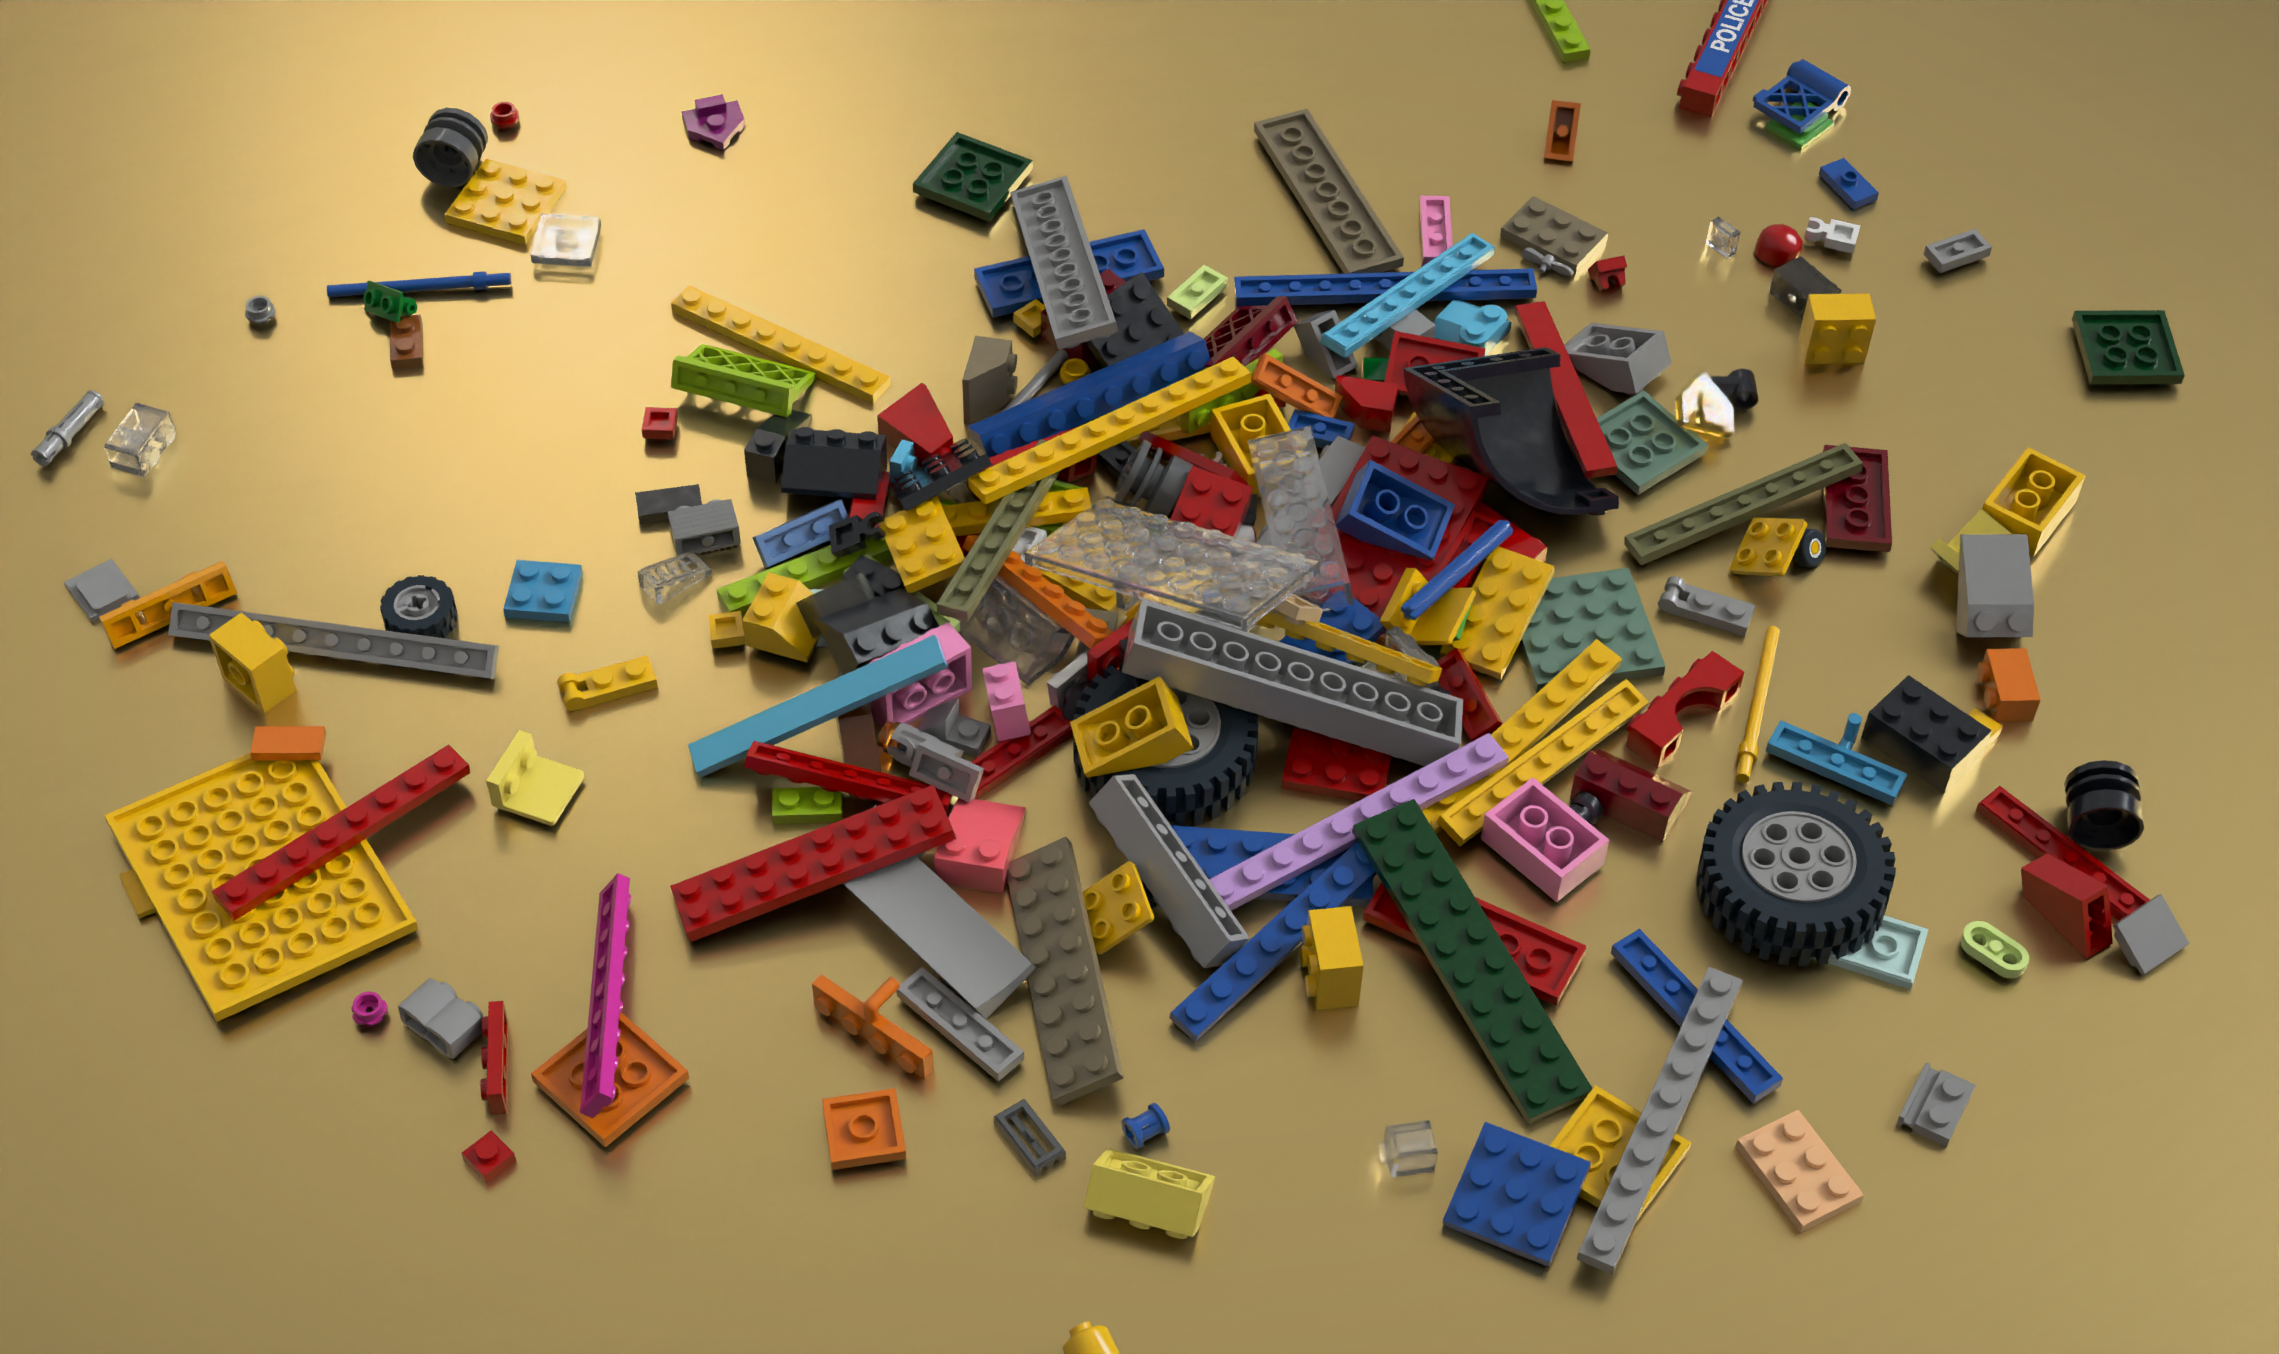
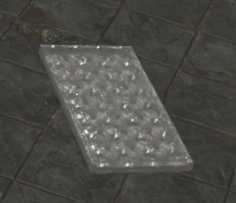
[1024,499,1320,631]

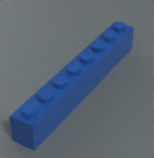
[967,332,1210,458]

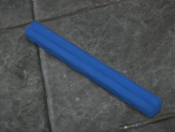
[1401,520,1513,620]

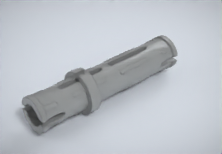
[31,390,105,466]

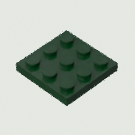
[913,132,1033,222]
[2072,310,2185,384]

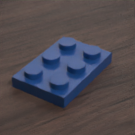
[1279,586,1387,664]

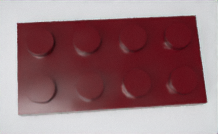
[1822,445,1892,552]

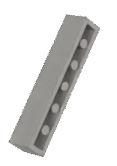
[1089,774,1250,968]

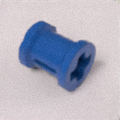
[1121,1103,1170,1149]

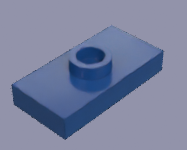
[1819,158,1879,210]

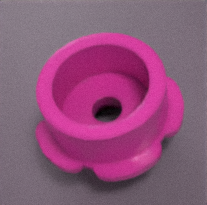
[351,991,388,1026]

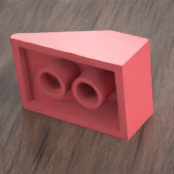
[934,798,1026,894]

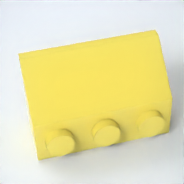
[1083,1148,1215,1239]

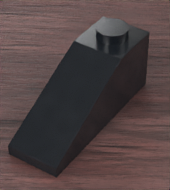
[744,410,812,484]

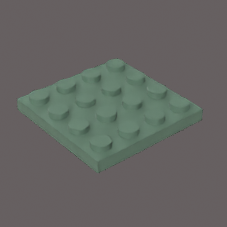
[1519,568,1666,693]

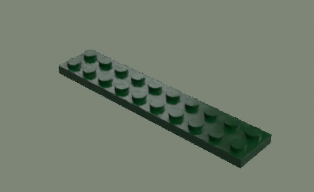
[1352,799,1593,1125]

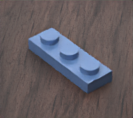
[752,500,849,567]

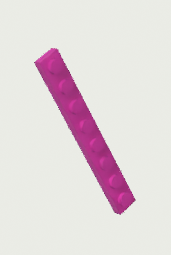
[580,873,631,1118]

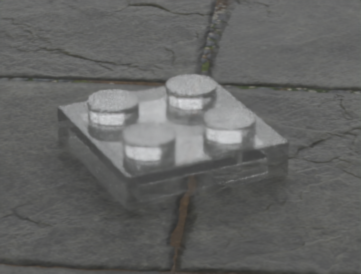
[530,213,602,267]

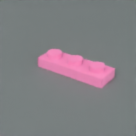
[1419,196,1453,266]

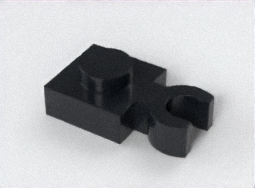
[829,512,886,559]

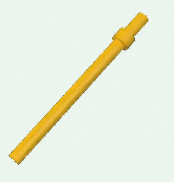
[1736,626,1780,783]

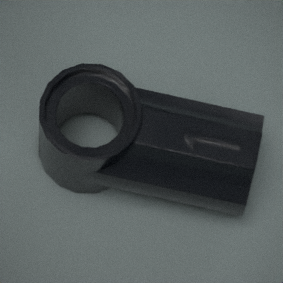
[1694,369,1759,410]

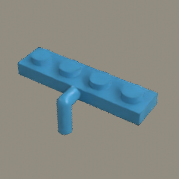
[1766,713,1907,806]

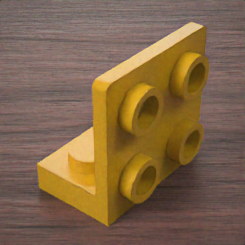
[1379,568,1476,645]

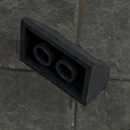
[781,427,887,500]
[815,588,939,675]

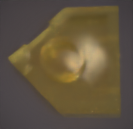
[1675,372,1735,438]

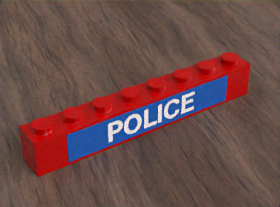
[1677,0,1768,118]

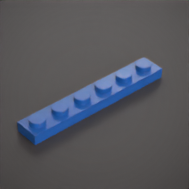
[1611,928,1783,1104]

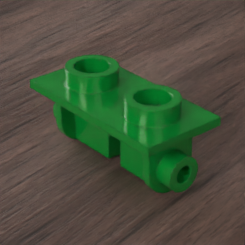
[364,280,418,323]

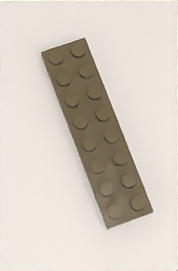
[1254,109,1404,274]
[1007,837,1124,1106]

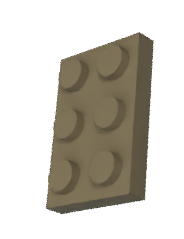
[1500,196,1608,274]

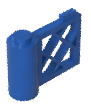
[1752,59,1851,134]

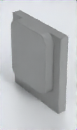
[64,559,140,622]
[2113,894,2190,975]

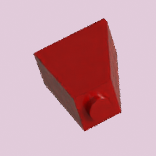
[877,383,953,467]
[2021,853,2113,959]

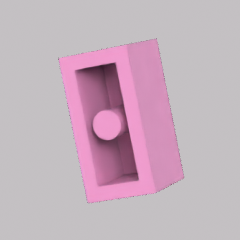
[982,662,1031,741]

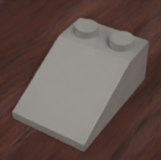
[1564,323,1672,395]
[1956,534,2034,637]

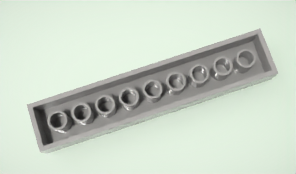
[1122,599,1463,766]

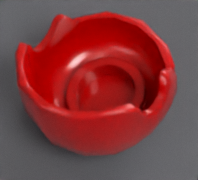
[1754,224,1803,268]

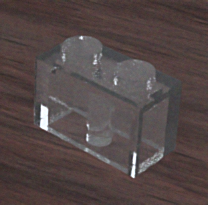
[104,403,176,477]

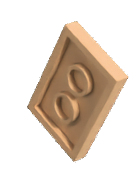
[1735,1110,1864,1233]

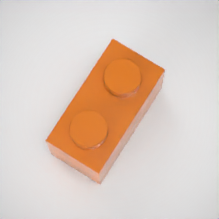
[1977,648,2041,722]

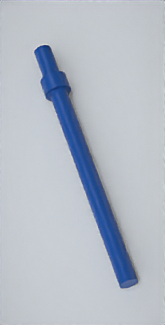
[327,271,512,297]

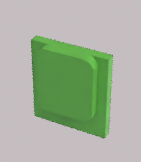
[1765,102,1834,150]

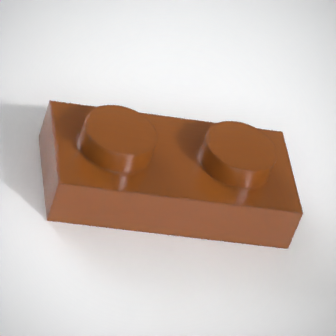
[390,314,423,369]

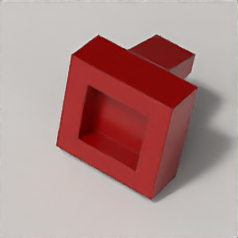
[1588,255,1628,292]

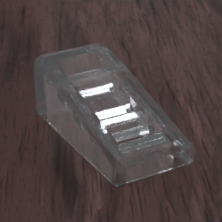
[637,551,712,605]

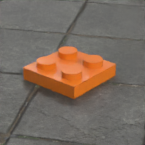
[822,1088,906,1170]

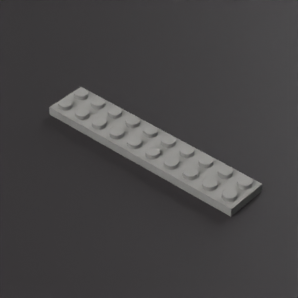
[1010,175,1119,350]

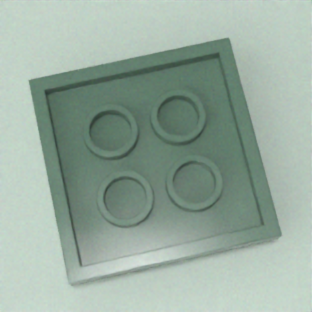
[1596,390,1709,495]

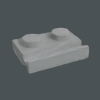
[1896,1062,1976,1147]

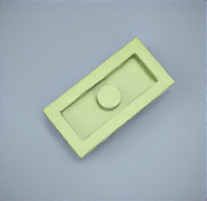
[1167,265,1228,319]

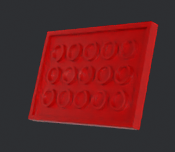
[1288,435,1489,619]

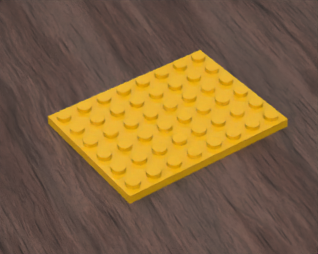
[104,753,418,1022]

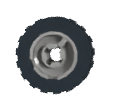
[380,575,458,638]

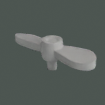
[1521,248,1574,276]

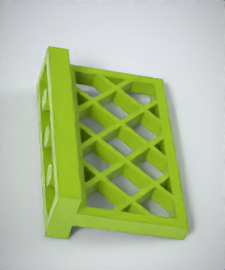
[671,344,816,417]

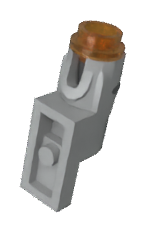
[877,721,984,802]

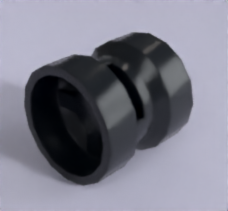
[1569,791,1604,825]

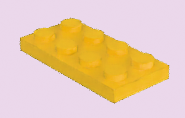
[1440,546,1555,679]

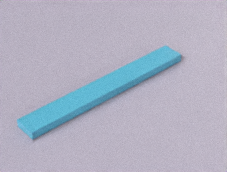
[1320,233,1495,358]
[688,634,948,777]

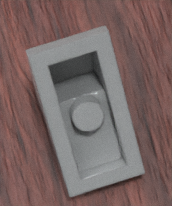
[918,699,991,757]

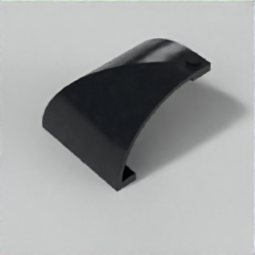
[1403,347,1619,516]

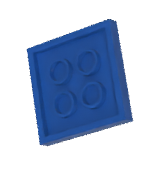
[1443,1122,1591,1267]

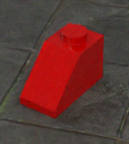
[1335,375,1398,433]

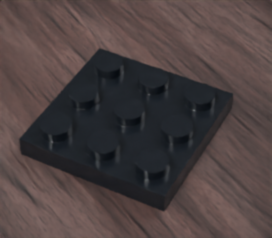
[1085,272,1185,368]
[889,438,992,511]

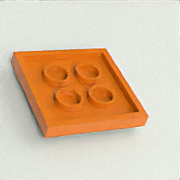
[531,1012,689,1147]

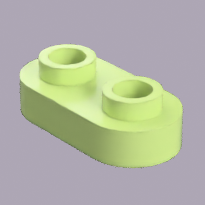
[1960,921,2029,978]

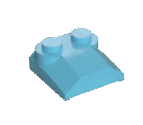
[1433,300,1512,356]

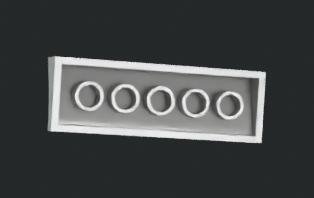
[842,855,1036,1019]

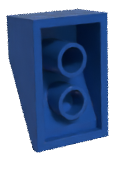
[1334,460,1455,561]

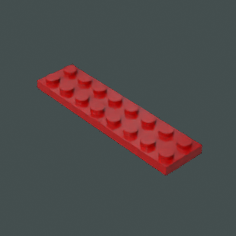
[670,785,956,942]

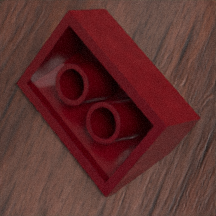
[1570,749,1693,842]

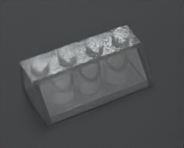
[957,557,1075,684]

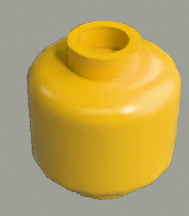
[1063,1321,1120,1354]

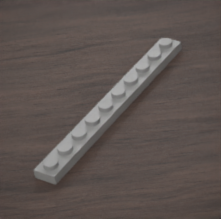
[168,602,499,679]
[1577,967,1743,1274]

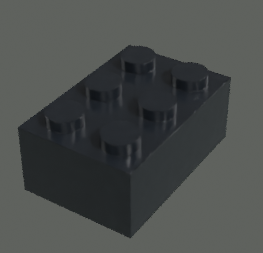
[1861,675,1992,794]

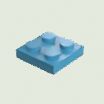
[503,560,583,623]

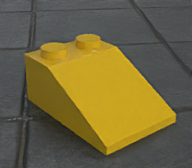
[1070,676,1193,777]

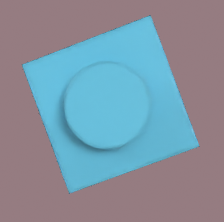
[889,439,918,483]

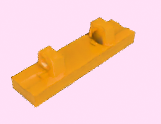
[99,561,237,649]

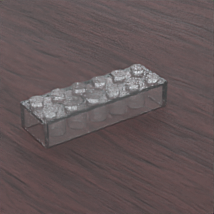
[1247,426,1354,612]

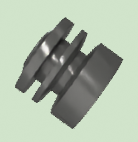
[412,107,488,188]
[1114,440,1193,524]

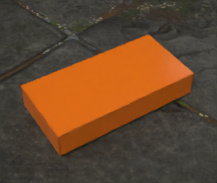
[250,726,326,761]

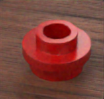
[490,102,519,128]

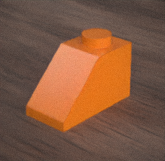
[1544,100,1581,162]

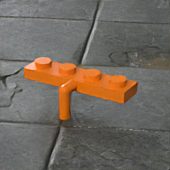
[812,974,934,1080]

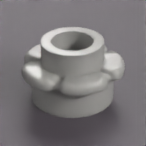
[245,296,276,324]

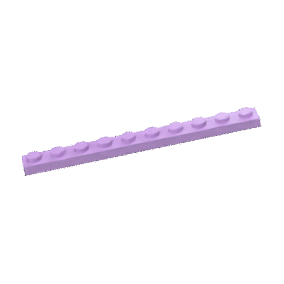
[1209,733,1509,911]

